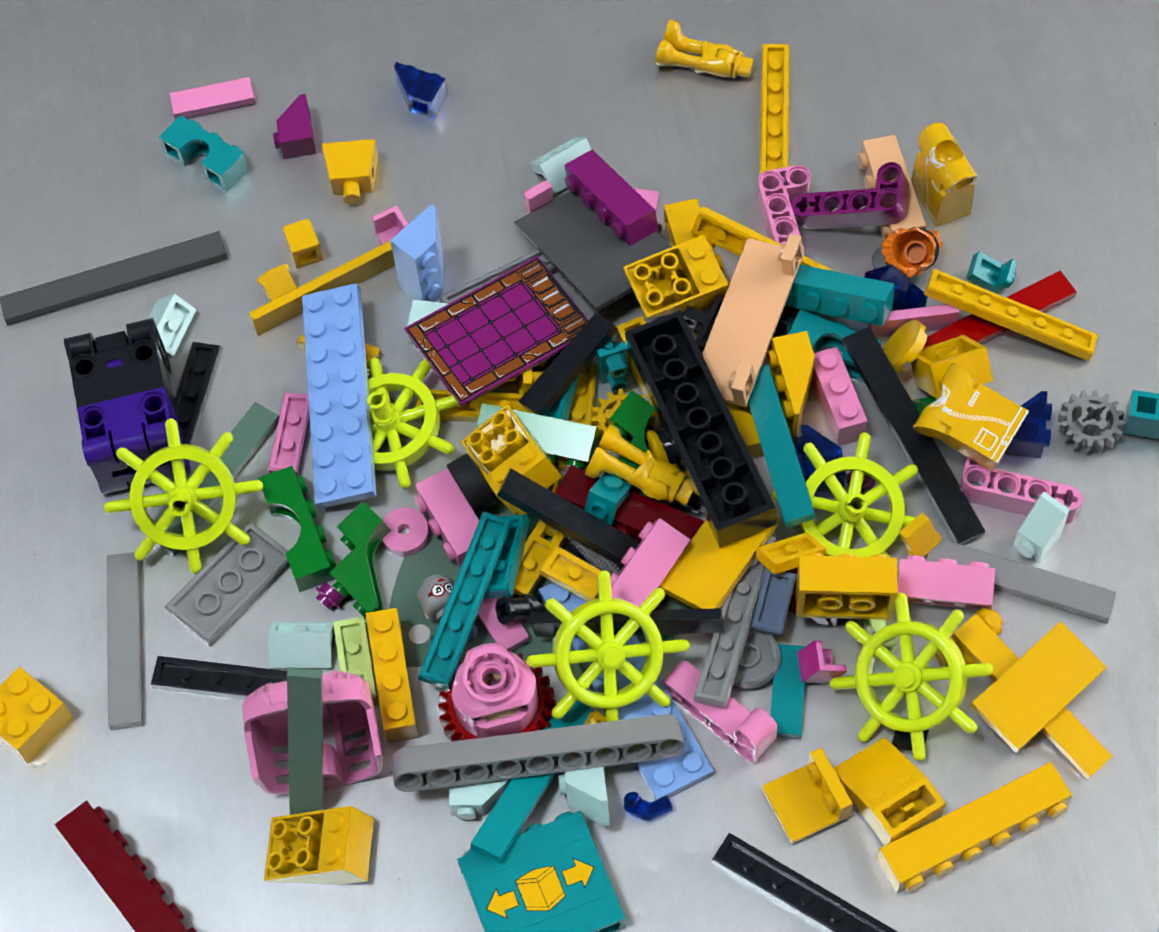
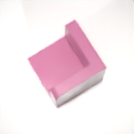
[372,205,409,245]

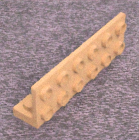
[702,234,804,407]

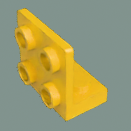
[763,747,853,843]

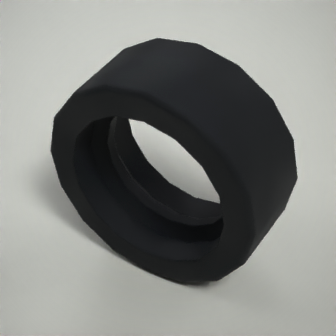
[447,453,496,515]

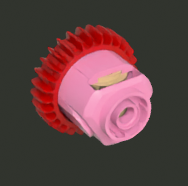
[438,643,556,742]

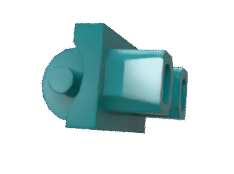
[597,340,629,393]

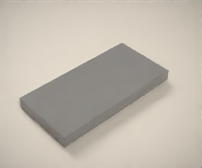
[164,521,290,647]

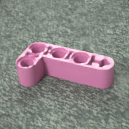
[757,165,811,251]
[960,457,1083,524]
[660,660,778,763]

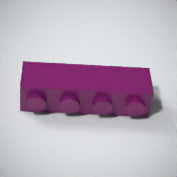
[564,149,658,246]

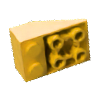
[623,234,728,319]
[767,331,815,443]
[461,404,562,514]
[833,737,946,846]
[264,806,374,885]

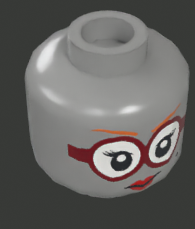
[417,574,455,622]

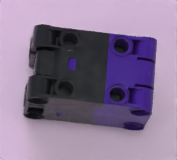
[64,318,191,495]

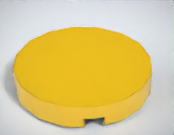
[883,320,927,373]

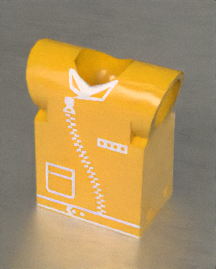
[911,122,978,227]
[913,363,1029,471]

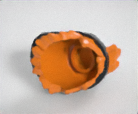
[872,227,943,284]

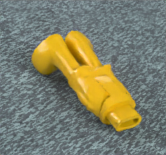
[655,19,754,78]
[585,424,693,505]

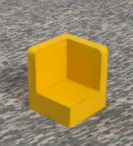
[282,219,323,269]

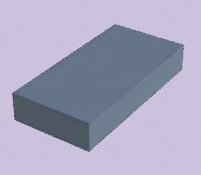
[751,568,797,637]

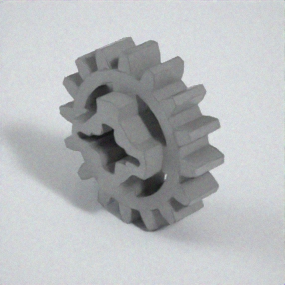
[1057,390,1126,453]

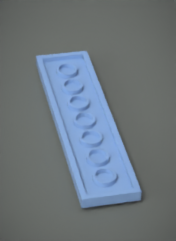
[302,283,377,509]
[539,564,714,803]

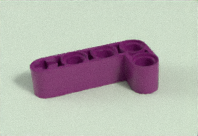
[791,162,909,230]

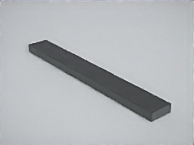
[0,231,228,325]

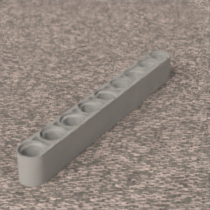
[392,714,685,792]

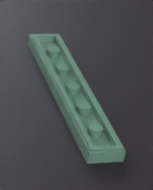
[155,402,279,556]
[287,667,324,815]

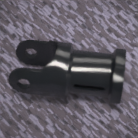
[495,593,548,625]

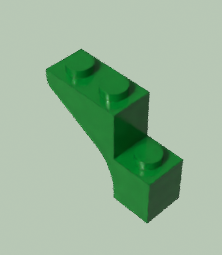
[608,390,663,503]
[329,501,391,619]

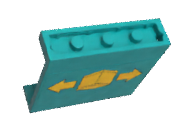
[457,811,626,932]

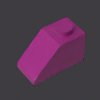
[273,94,316,159]

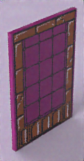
[404,256,589,407]

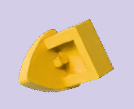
[256,264,297,302]
[899,513,942,557]

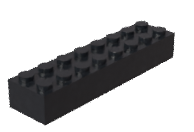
[625,310,777,548]

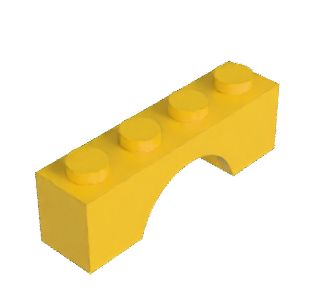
[366,608,419,743]

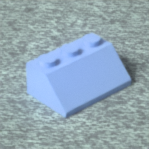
[390,204,444,302]

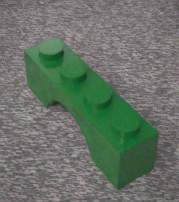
[258,466,336,593]

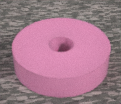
[382,508,429,557]

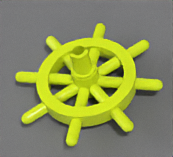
[367,358,459,489]
[103,419,263,574]
[772,432,918,576]
[526,571,690,722]
[830,592,993,761]

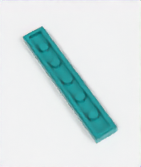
[748,364,817,528]
[418,512,512,690]
[470,701,594,863]

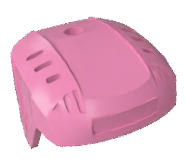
[242,671,383,795]

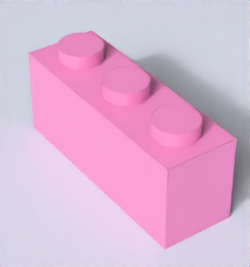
[812,347,868,446]
[414,468,479,568]
[611,518,690,607]
[898,555,996,610]

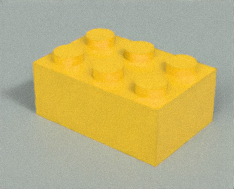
[796,553,898,620]

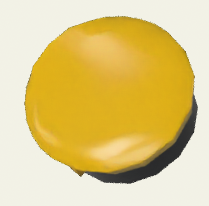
[644,427,683,471]

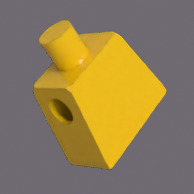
[322,139,378,204]

